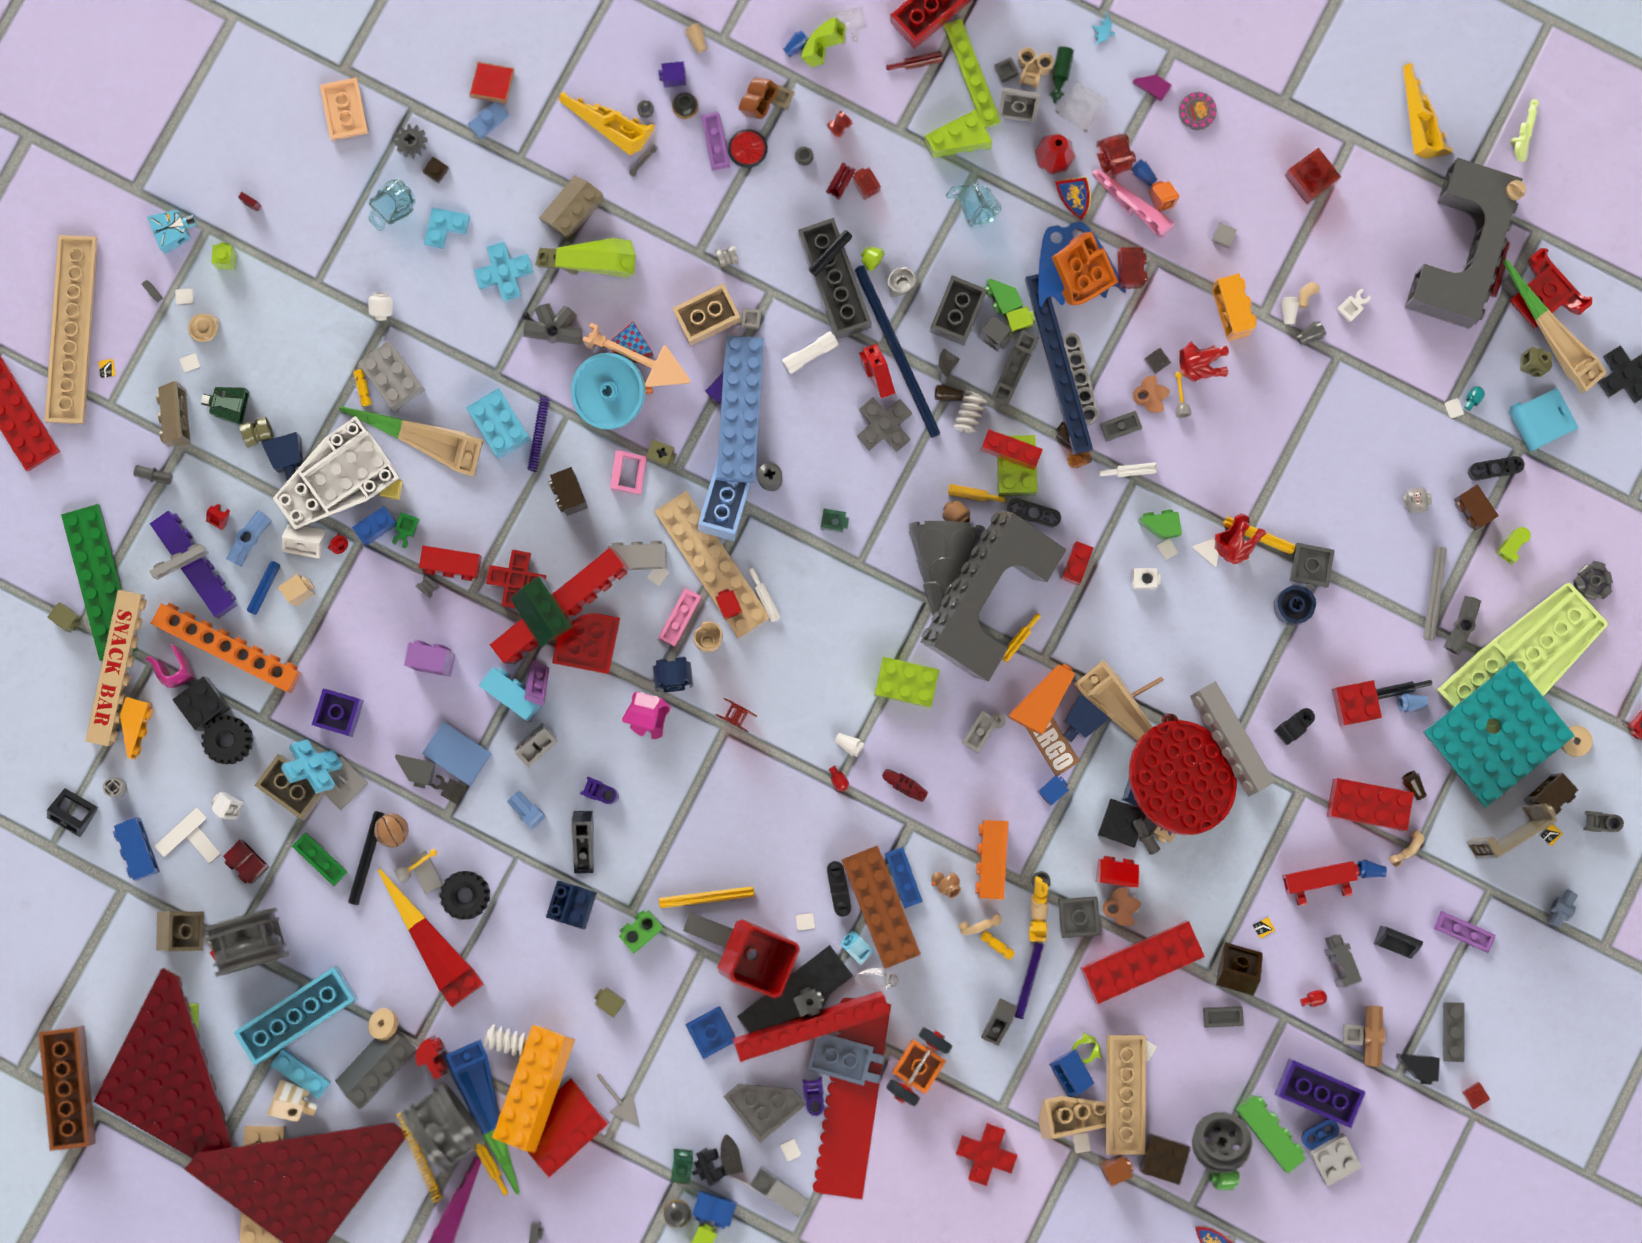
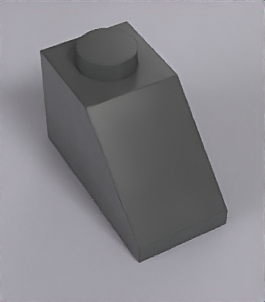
[395,754,436,789]
[981,998,1018,1046]

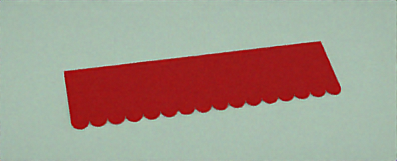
[813,997,891,1200]

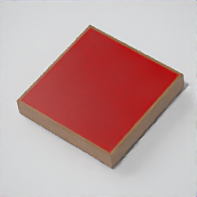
[469,62,515,104]

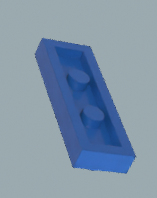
[885,847,923,908]

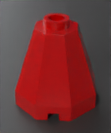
[1035,133,1075,174]

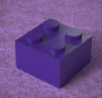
[312,688,364,737]

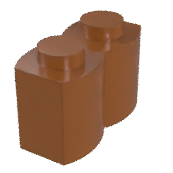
[739,77,778,119]

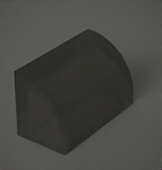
[937,349,960,385]

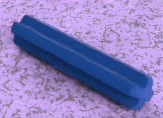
[247,561,280,615]

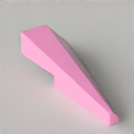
[1092,169,1175,238]

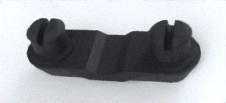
[827,861,851,917]

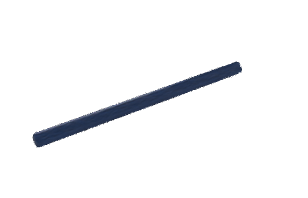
[855,265,940,438]

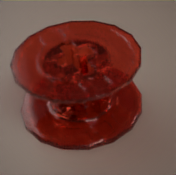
[715,698,757,733]

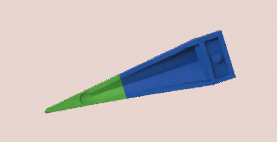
[443,1039,519,1195]

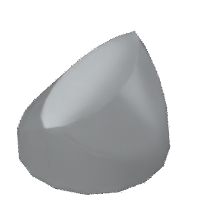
[888,267,918,297]

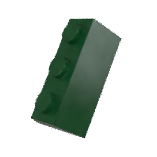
[510,576,574,648]

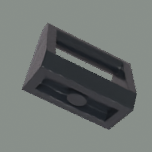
[47,788,98,837]
[1373,926,1423,959]

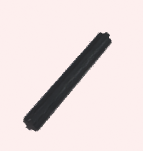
[348,811,384,905]

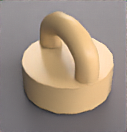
[1506,180,1526,200]

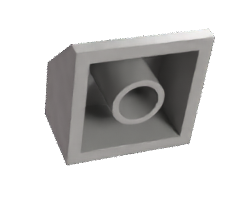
[998,87,1041,122]

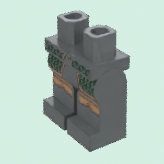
[1324,934,1362,988]

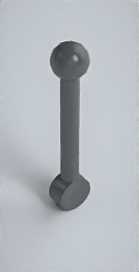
[629,145,658,176]

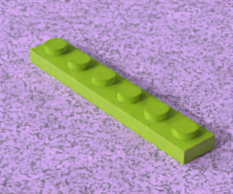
[944,19,1001,128]

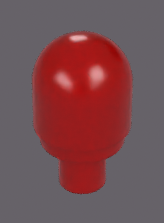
[828,765,849,792]
[1300,990,1327,1007]

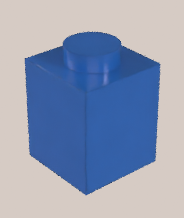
[1037,776,1069,806]

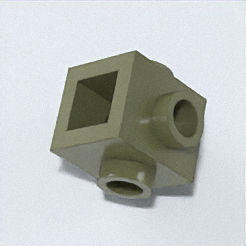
[1520,347,1552,377]

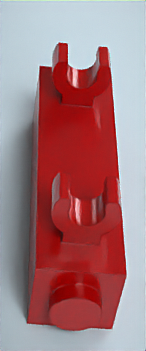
[1282,861,1360,906]

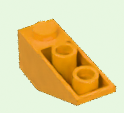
[120,697,153,760]

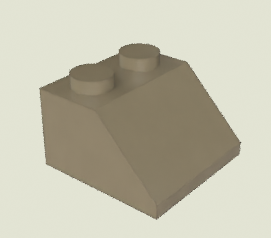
[156,911,204,951]

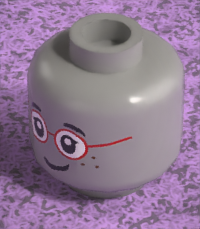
[1403,487,1432,513]

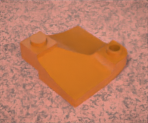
[1051,232,1118,306]

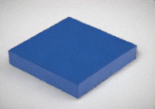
[685,1006,736,1059]

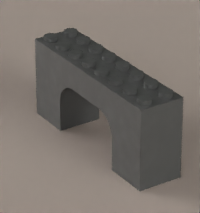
[1404,158,1523,329]
[920,511,1067,682]

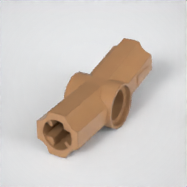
[1363,1006,1385,1067]

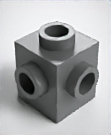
[793,987,824,1017]

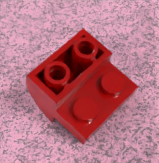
[416,1035,448,1080]

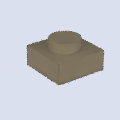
[770,84,795,111]

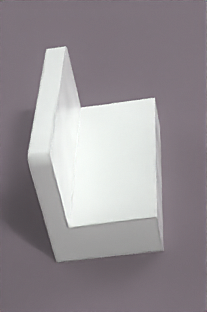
[282,523,325,558]

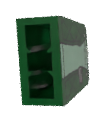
[201,387,250,426]

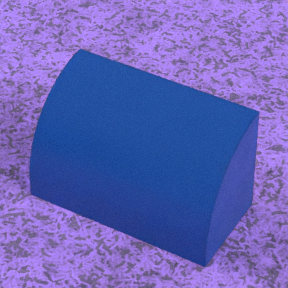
[1049,1049,1095,1097]

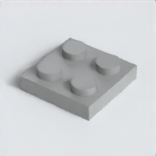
[1309,1133,1362,1187]

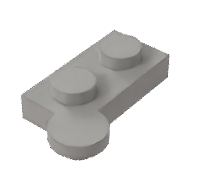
[962,710,1006,753]

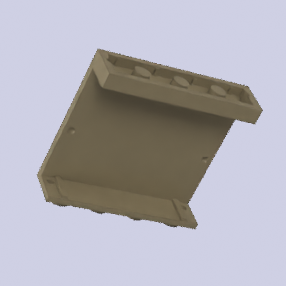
[1466,804,1557,859]

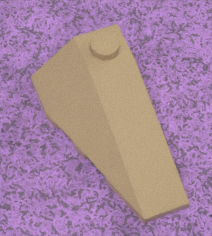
[1038,1096,1106,1139]

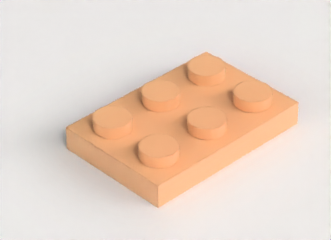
[320,77,368,141]

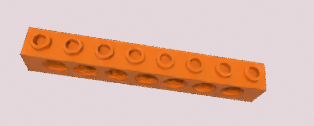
[150,602,301,693]

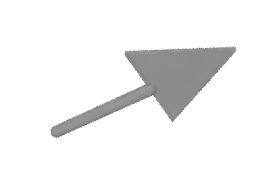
[597,1074,639,1126]

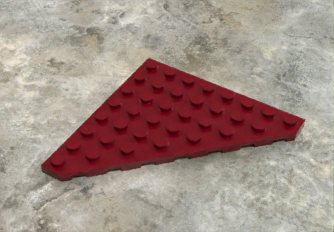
[93,968,233,1159]
[184,1122,409,1243]

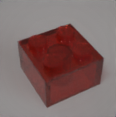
[1284,147,1341,205]

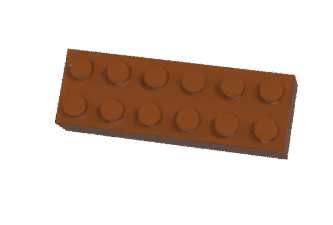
[841,845,921,969]
[38,1026,96,1151]

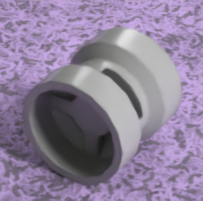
[715,245,739,268]
[103,778,127,797]

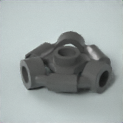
[1573,561,1613,600]

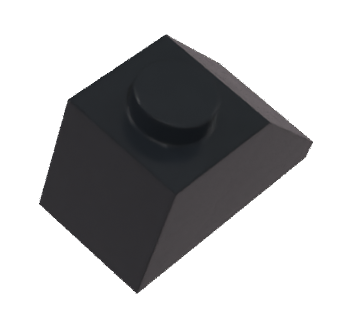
[1396,1053,1440,1085]

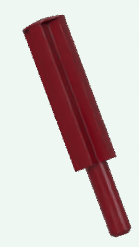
[886,51,943,71]
[1489,241,1510,297]

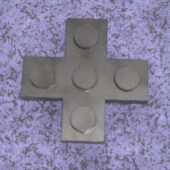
[857,397,912,453]

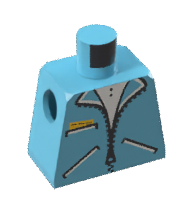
[147,210,197,254]

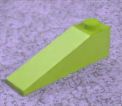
[555,238,636,278]

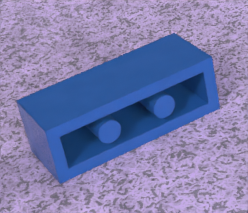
[113,817,160,881]

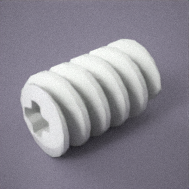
[953,391,987,433]
[483,1024,527,1057]

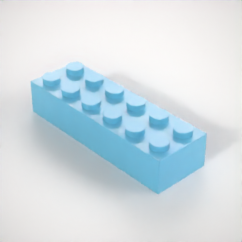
[233,966,358,1066]

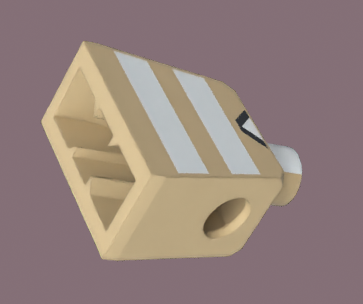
[267,1079,317,1122]

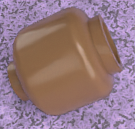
[943,501,971,523]

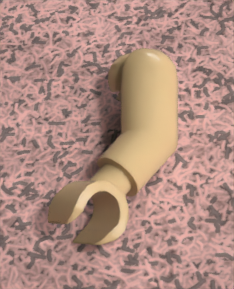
[1388,830,1425,867]
[958,913,1002,935]

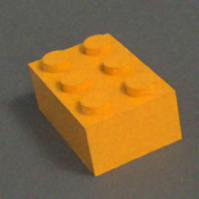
[1212,273,1257,341]

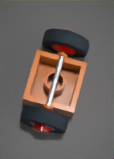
[886,1027,952,1106]

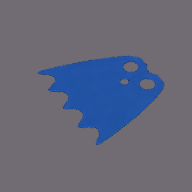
[1038,222,1126,307]

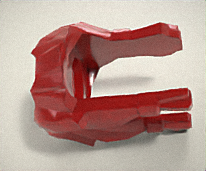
[1179,341,1229,382]
[1214,514,1266,565]

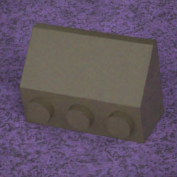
[539,175,604,242]
[156,381,191,447]

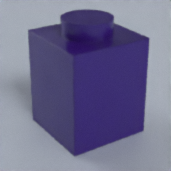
[658,61,686,87]

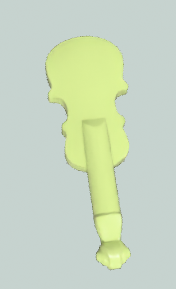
[1511,99,1539,162]

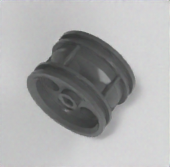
[203,908,290,977]
[401,1082,486,1173]

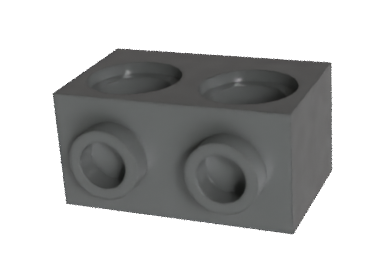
[979,316,1011,351]

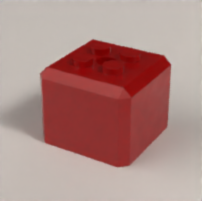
[717,919,800,998]

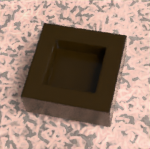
[422,157,449,184]

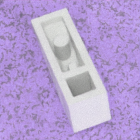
[211,792,245,820]

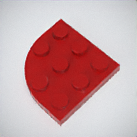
[552,613,621,675]

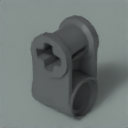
[1583,811,1624,832]

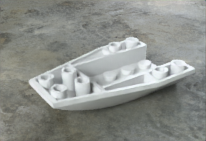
[273,416,399,529]

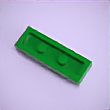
[292,832,348,886]

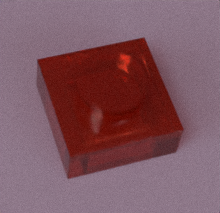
[1462,1082,1490,1109]

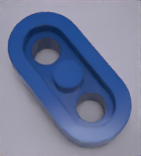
[1301,1119,1339,1149]

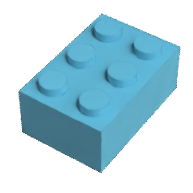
[466,388,531,460]
[479,667,542,722]

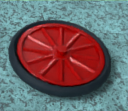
[728,129,768,168]

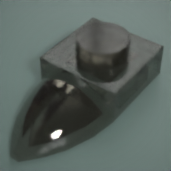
[720,1134,743,1176]

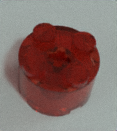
[1096,133,1136,177]

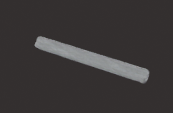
[1423,547,1447,641]

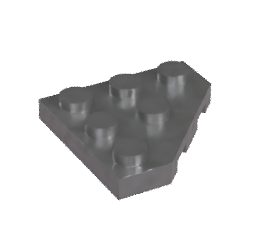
[723,1084,806,1143]

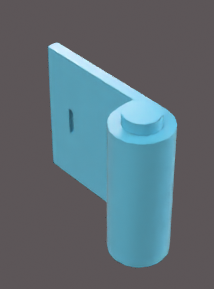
[1508,388,1579,452]

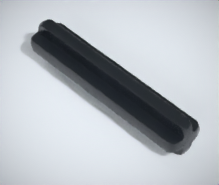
[809,230,852,277]

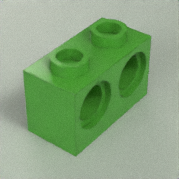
[619,910,664,954]

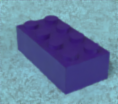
[1274,1059,1366,1128]

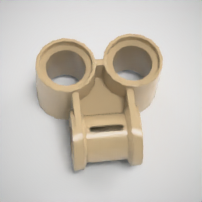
[1018,48,1054,90]

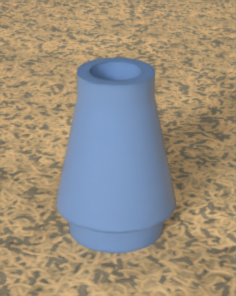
[1397,694,1428,713]

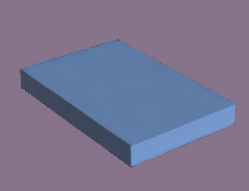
[422,722,492,786]

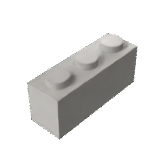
[608,541,667,570]

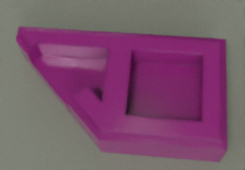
[1132,75,1172,102]

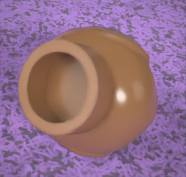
[931,872,961,898]

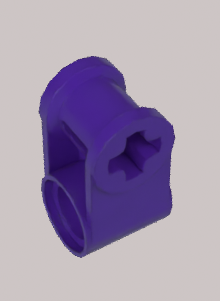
[580,776,619,805]
[802,1077,824,1116]

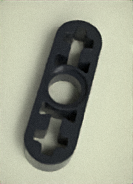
[1468,456,1525,481]
[1007,498,1061,528]

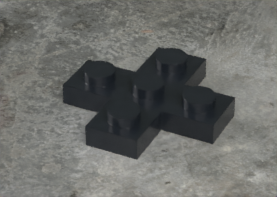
[1598,345,1642,404]

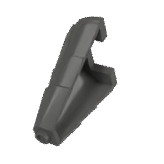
[909,521,985,615]

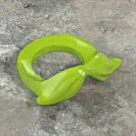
[1072,1033,1102,1063]

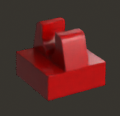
[206,504,230,530]

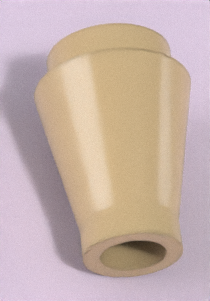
[685,23,707,53]

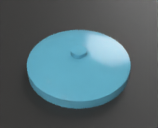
[571,353,646,429]

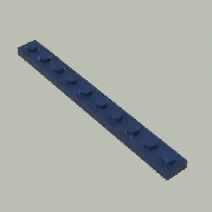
[1025,274,1093,455]

